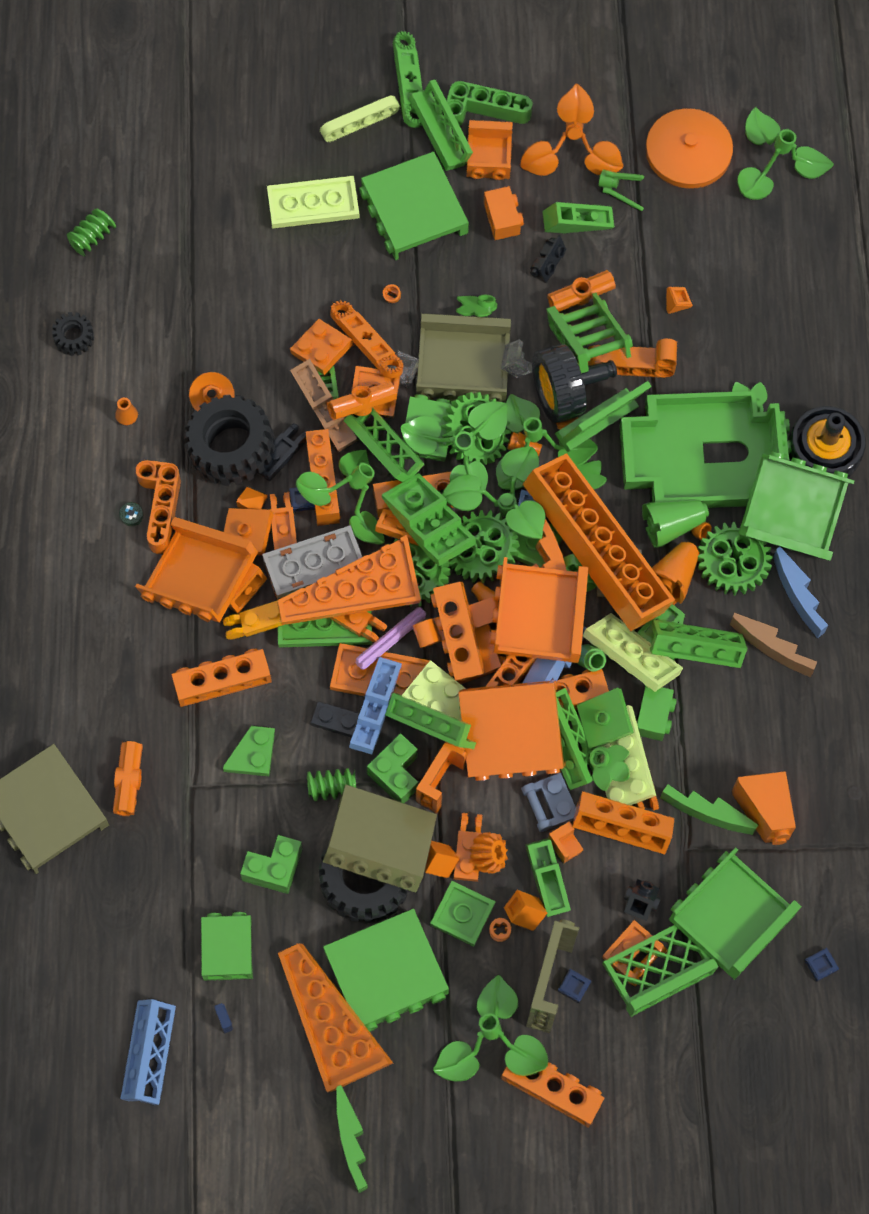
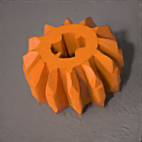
[470,832,508,874]

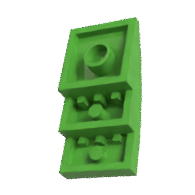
[382,473,476,566]

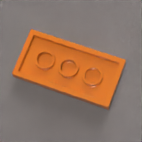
[330,643,430,696]

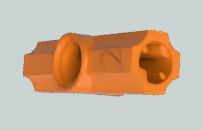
[547,270,616,312]
[327,381,397,420]
[113,741,143,816]

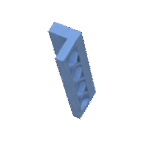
[121,999,176,1105]

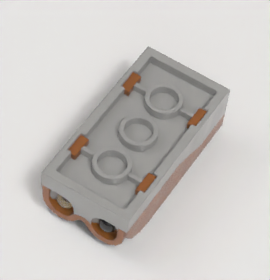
[262,525,362,600]

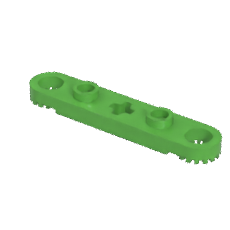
[393,31,423,128]

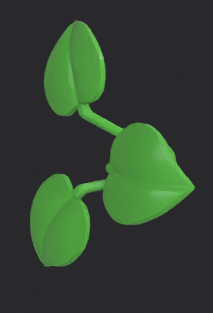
[737,107,834,200]
[496,394,598,490]
[401,402,508,495]
[442,446,545,539]
[296,450,385,544]
[433,975,548,1081]

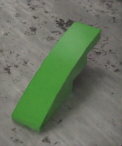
[660,784,758,835]
[336,1085,368,1193]

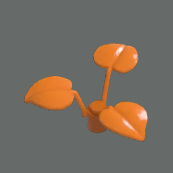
[520,84,623,176]

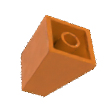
[732,772,796,845]

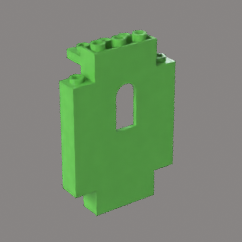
[619,391,792,508]

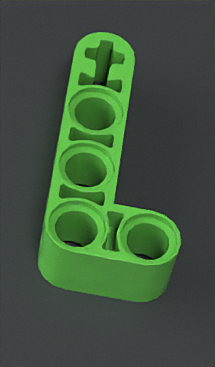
[447,81,532,126]

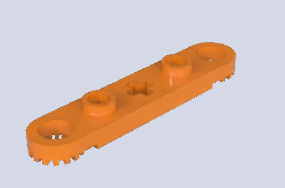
[330,301,403,378]

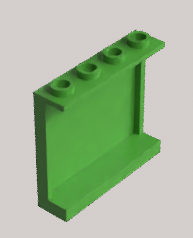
[359,152,469,260]
[739,451,854,561]
[669,848,802,980]
[323,909,449,1032]

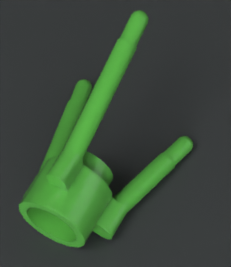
[599,169,644,211]

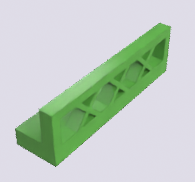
[409,80,473,171]
[343,408,424,482]
[650,619,747,668]
[556,688,594,790]
[385,693,476,749]

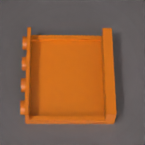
[135,517,258,623]
[490,557,588,663]
[459,680,566,780]

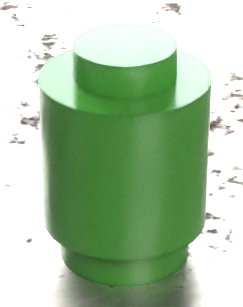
[577,644,606,672]

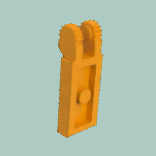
[223,600,282,640]

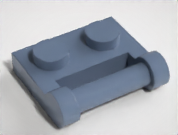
[521,773,576,832]

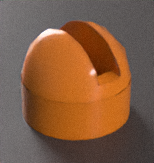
[383,284,401,303]
[691,522,712,540]

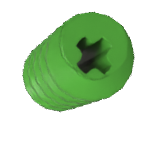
[67,209,116,256]
[307,768,356,801]

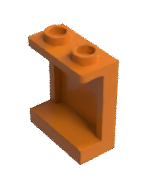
[466,120,513,180]
[416,741,467,814]

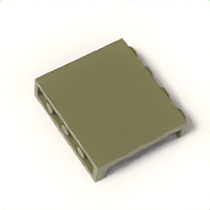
[416,314,511,402]
[0,744,109,874]
[323,785,437,892]
[526,920,579,1033]

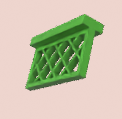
[555,381,652,453]
[602,925,719,1017]

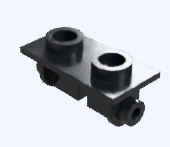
[530,235,566,283]

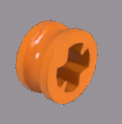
[489,918,511,942]

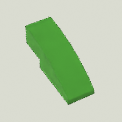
[525,838,571,917]

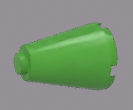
[642,500,709,548]

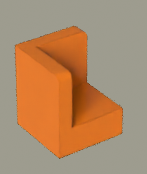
[548,821,583,863]
[424,841,460,878]
[504,890,547,931]

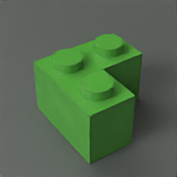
[367,733,418,803]
[240,835,302,894]

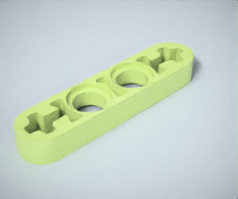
[320,96,400,142]

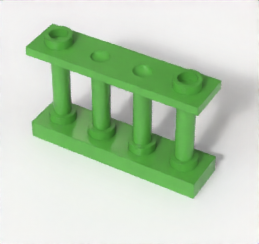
[547,293,633,373]

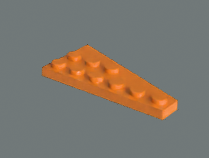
[277,535,421,625]
[278,943,393,1092]

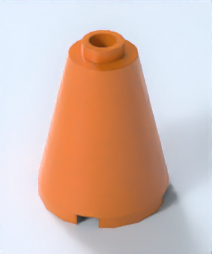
[652,542,699,605]

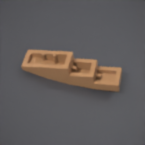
[290,359,358,452]
[730,613,817,677]

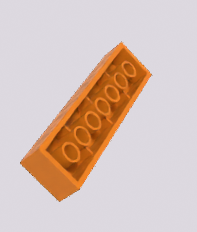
[523,453,675,631]

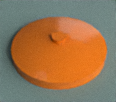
[646,109,733,188]

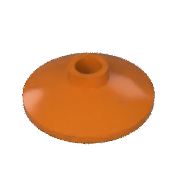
[189,372,235,411]

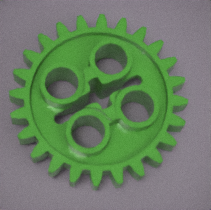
[441,392,511,465]
[449,510,520,583]
[698,522,772,595]
[389,539,450,607]

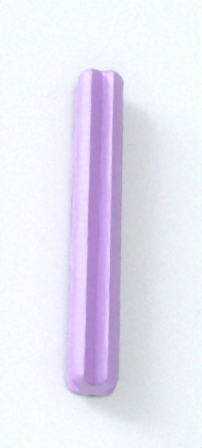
[355,607,426,669]

